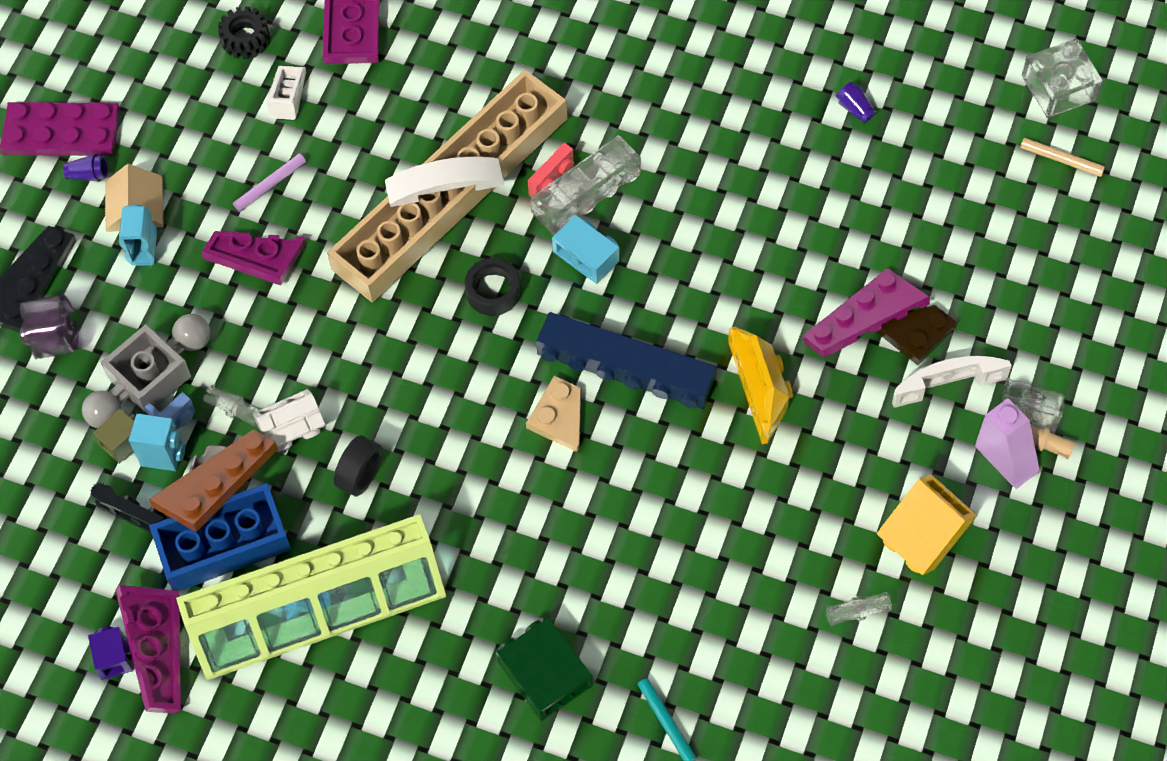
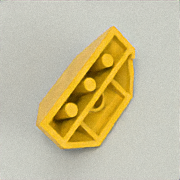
[728,327,793,445]

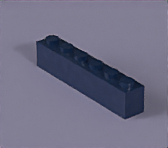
[536,312,717,409]

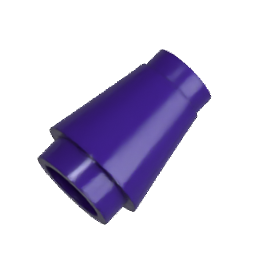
[836,82,876,124]
[63,154,108,182]

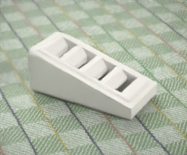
[266,66,306,120]

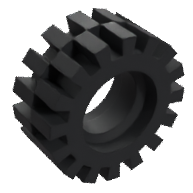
[218,6,270,59]

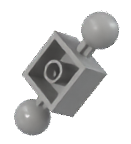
[82,314,210,428]

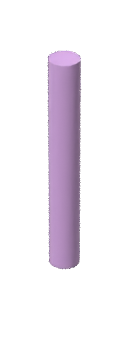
[233,153,306,212]

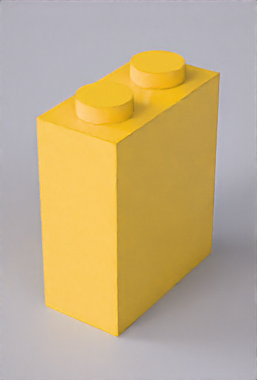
[877,474,977,575]

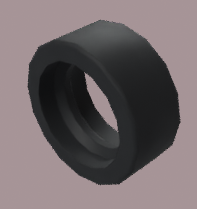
[465,258,521,316]
[333,435,383,497]

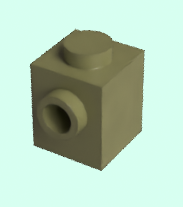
[93,408,136,464]

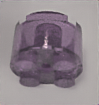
[20,295,79,359]

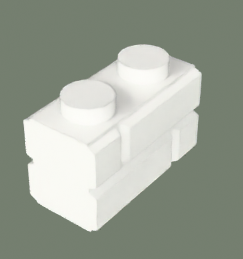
[252,389,325,451]

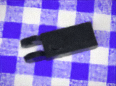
[90,482,166,534]

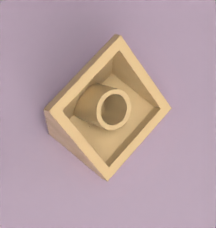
[105,164,164,232]

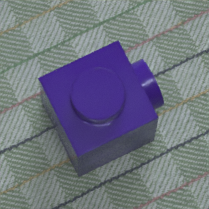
[88,626,133,680]

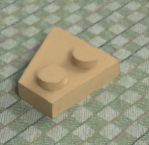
[526,376,581,452]

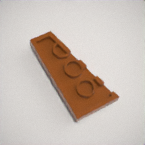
[149,430,278,532]

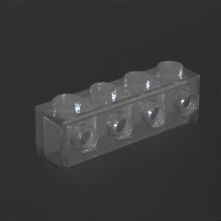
[530,135,641,235]

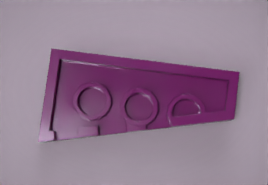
[802,268,930,358]
[115,585,181,714]

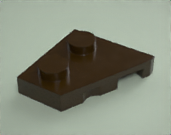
[876,305,957,365]

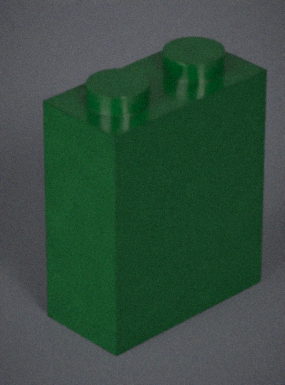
[496,617,593,721]

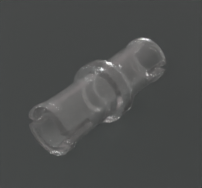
[203,385,260,428]
[826,592,892,626]

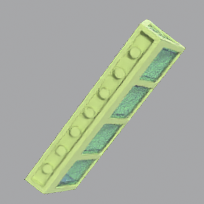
[176,514,446,680]

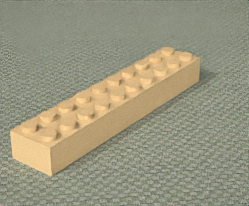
[327,70,567,303]

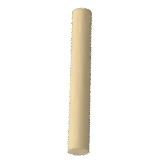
[1020,137,1105,177]

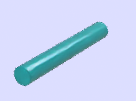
[637,678,697,761]

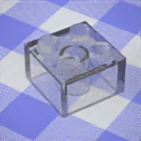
[1021,38,1103,118]

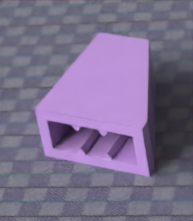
[975,398,1039,490]

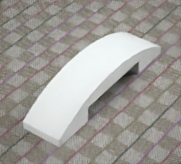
[385,157,504,207]
[892,356,1011,408]

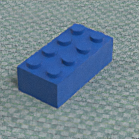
[149,483,291,591]

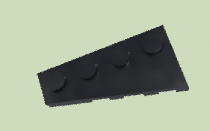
[0,226,76,334]

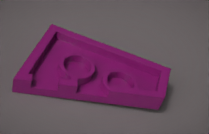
[202,231,306,286]

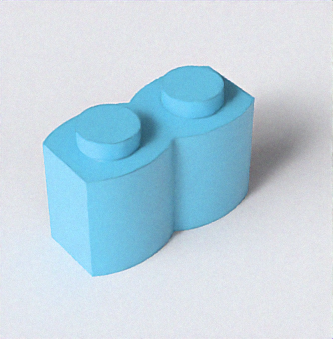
[119,204,157,266]

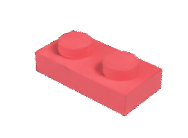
[528,143,574,201]

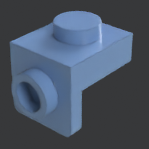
[144,392,196,430]

